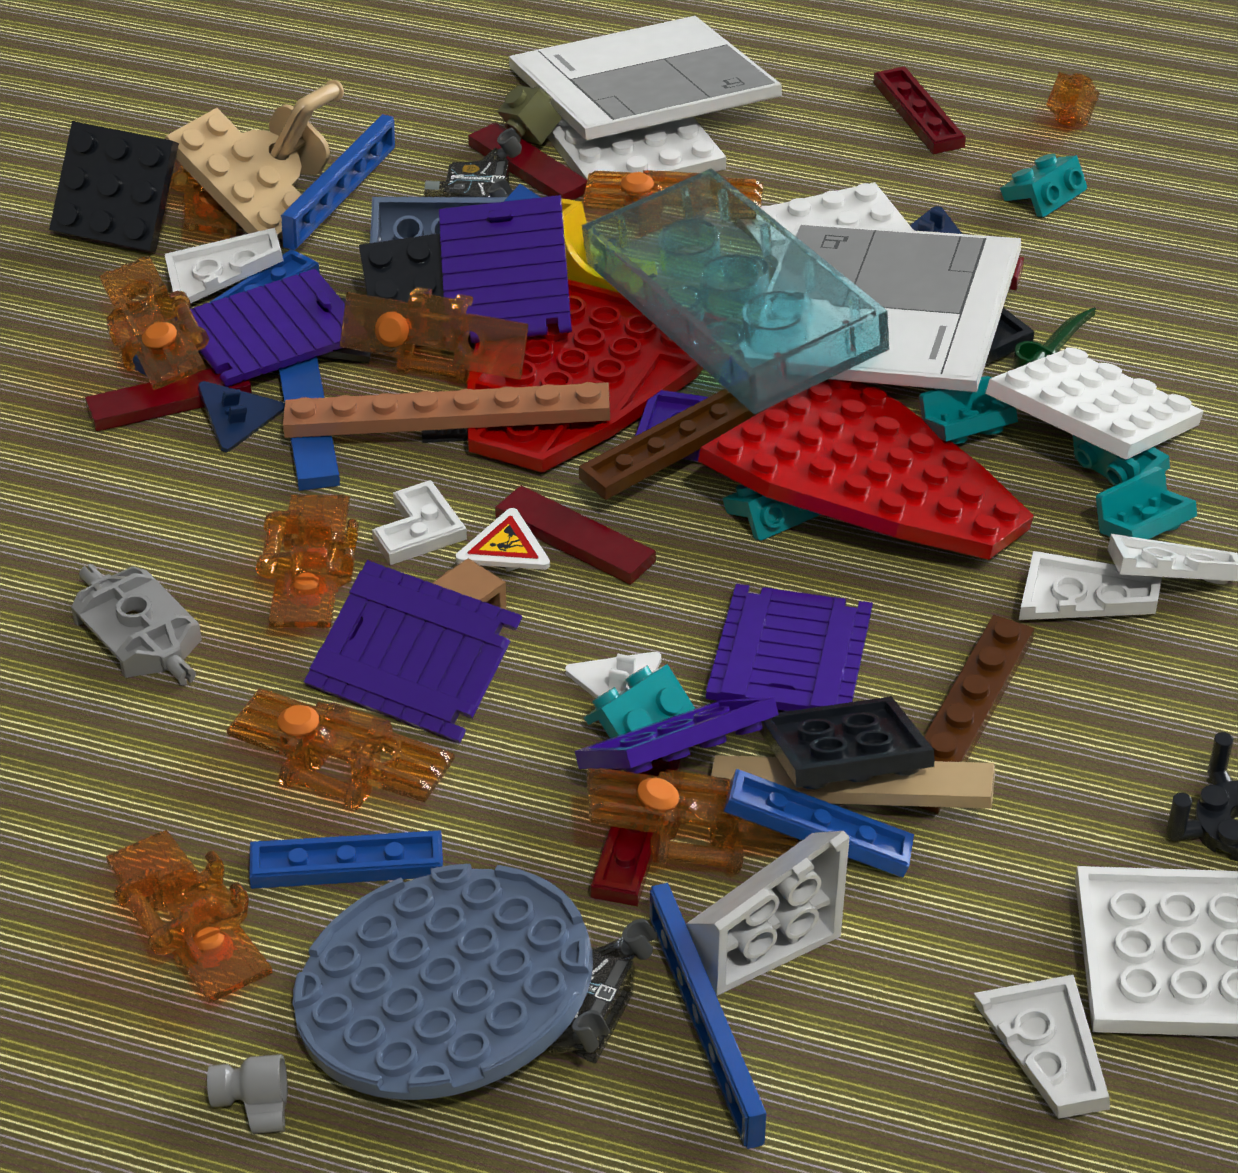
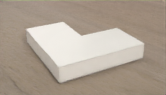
[372,480,467,565]

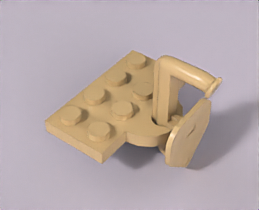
[165,80,344,240]

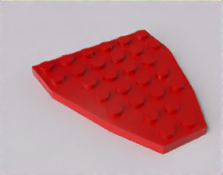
[467,279,727,473]
[698,378,1034,560]

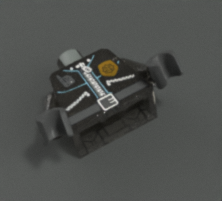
[424,128,522,197]
[546,919,657,1064]

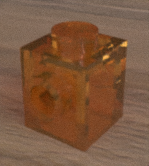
[1046,72,1100,127]

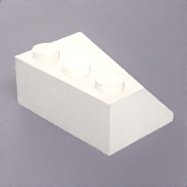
[686,831,849,996]

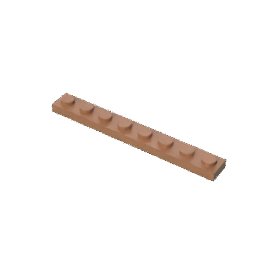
[283,382,610,438]

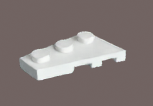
[165,228,284,309]
[1108,534,1238,584]
[1019,551,1162,620]
[974,975,1110,1119]

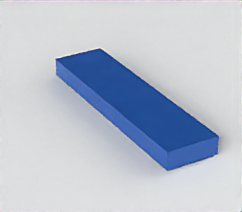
[724,769,914,878]
[249,830,443,889]

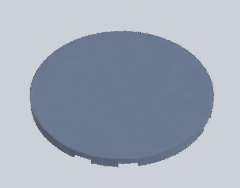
[292,864,593,1100]

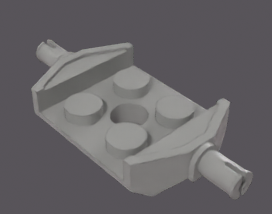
[71,564,202,685]

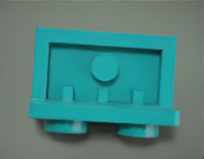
[1000,154,1087,217]
[919,376,1018,444]
[1072,435,1170,486]
[1096,467,1197,539]
[722,484,821,540]
[583,664,696,738]

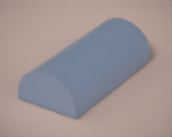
[370,197,507,243]

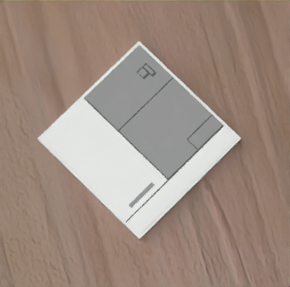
[509,16,782,141]
[740,222,1021,392]

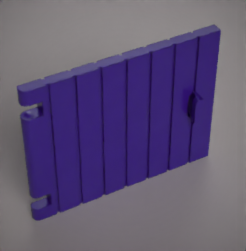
[439,195,572,346]
[175,269,369,387]
[304,560,523,743]
[706,584,873,711]

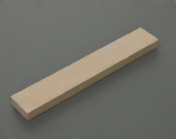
[708,755,995,809]

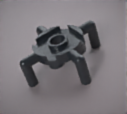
[1166,732,1238,862]

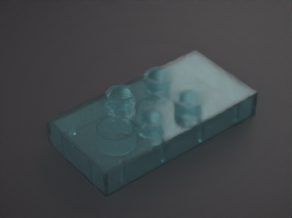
[582,168,890,414]

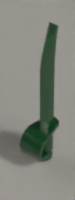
[1013,307,1096,369]

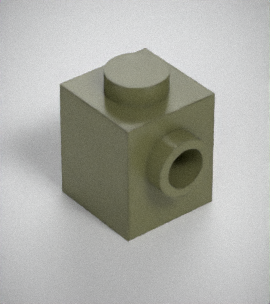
[497,85,562,144]

